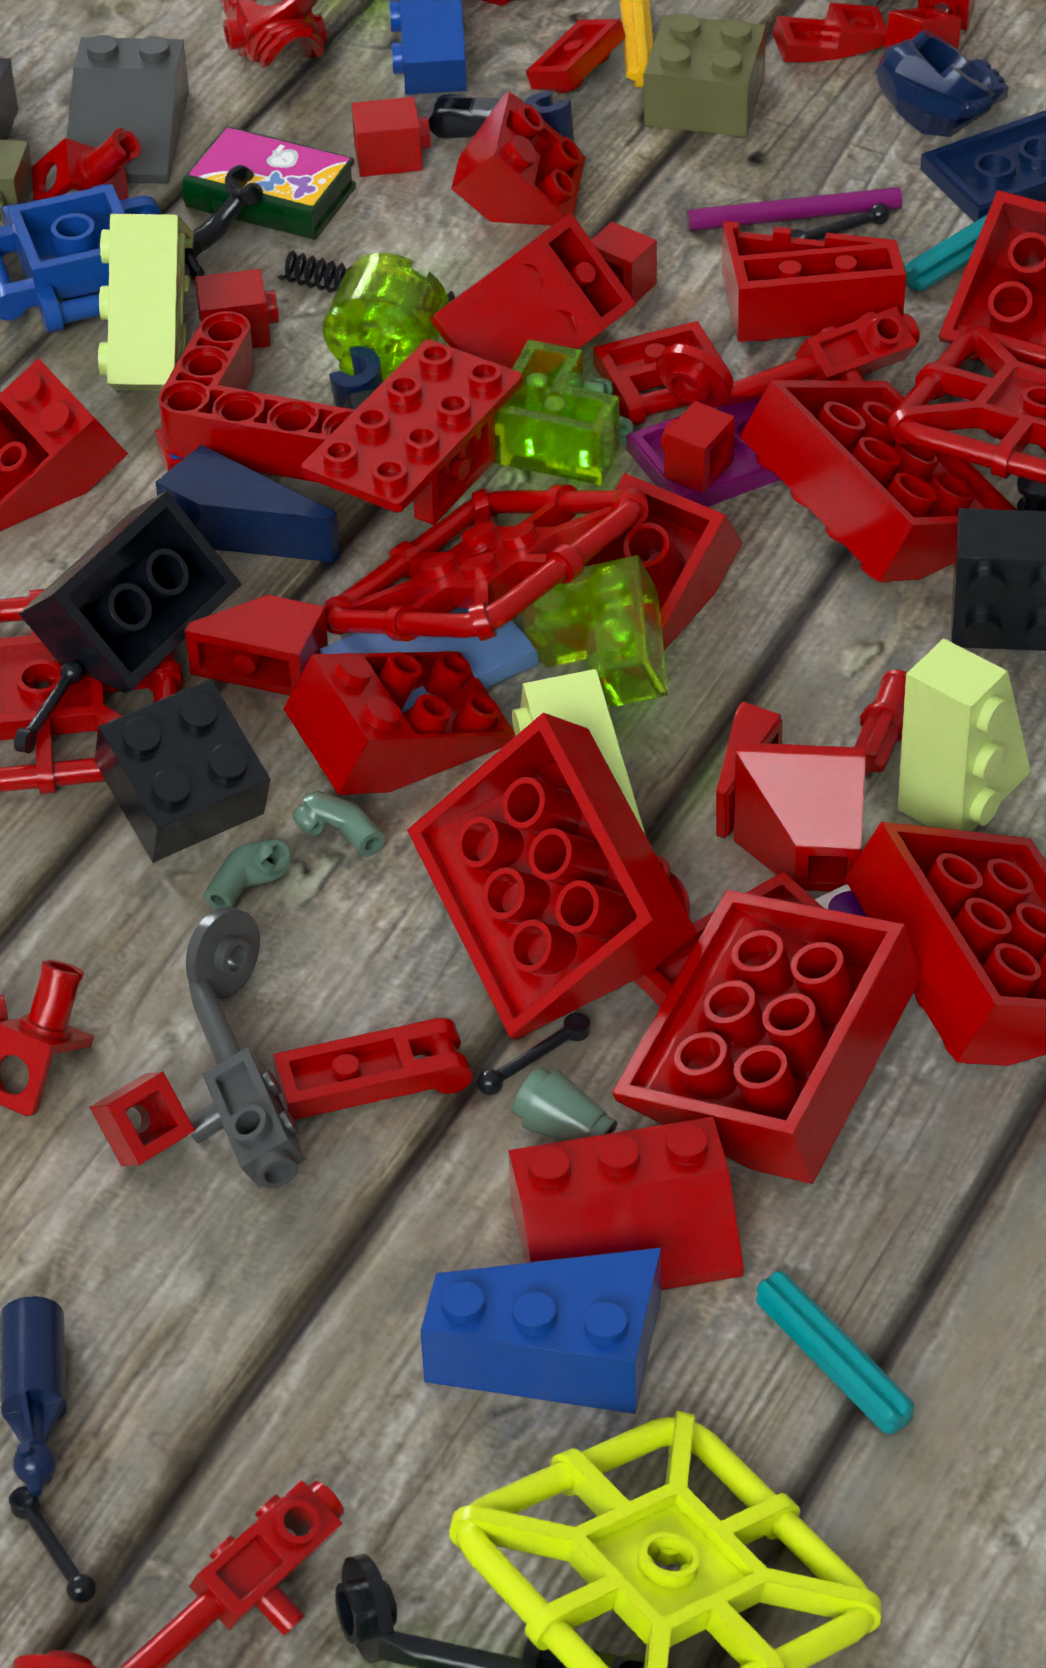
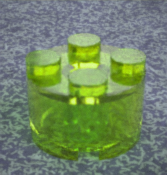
[323,253,449,379]

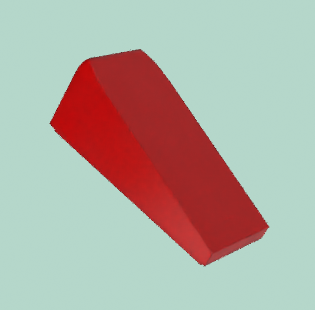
[716,702,782,839]

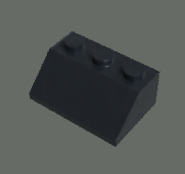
[19,490,242,693]

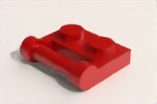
[593,321,734,426]

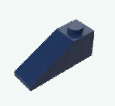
[155,445,340,562]

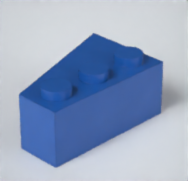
[389,0,467,95]
[420,1248,661,1414]

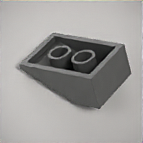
[67,35,189,184]

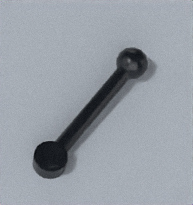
[791,203,890,240]
[14,660,84,754]
[477,1013,590,1095]
[9,1486,96,1603]

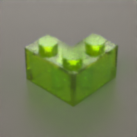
[493,339,620,486]
[523,555,668,708]

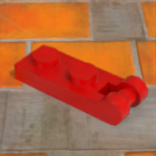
[273,1018,473,1120]

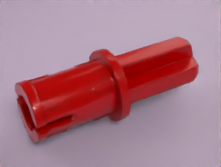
[854,670,907,776]

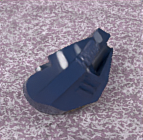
[876,30,1009,137]

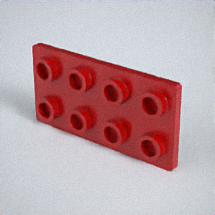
[301,339,523,525]

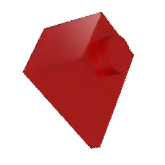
[185,595,328,696]

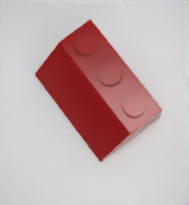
[508,1117,744,1290]

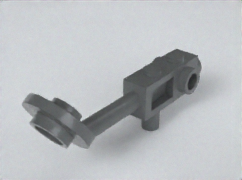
[186,907,306,1188]

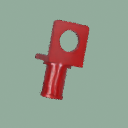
[31,128,141,201]
[0,960,94,1116]

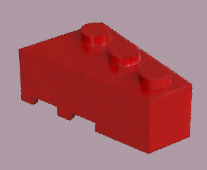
[722,221,906,342]

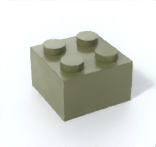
[644,14,766,137]

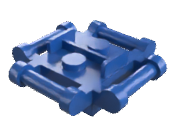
[0,184,186,334]

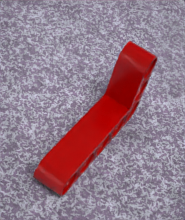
[158,311,355,483]

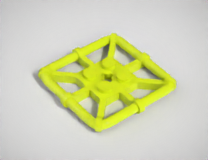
[449,1410,882,1668]

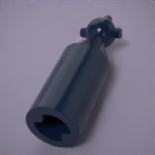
[0,1296,67,1497]

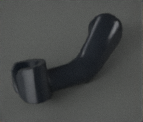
[185,165,263,279]

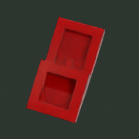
[772,2,887,63]

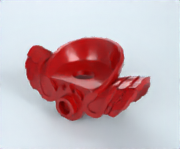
[221,0,327,68]

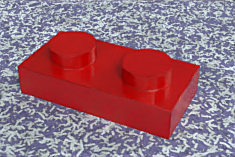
[525,19,626,93]

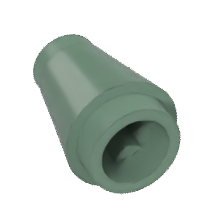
[512,1066,618,1141]

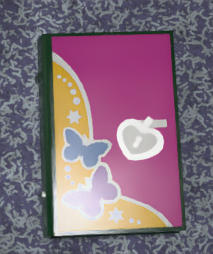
[182,126,356,240]

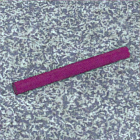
[687,187,902,231]

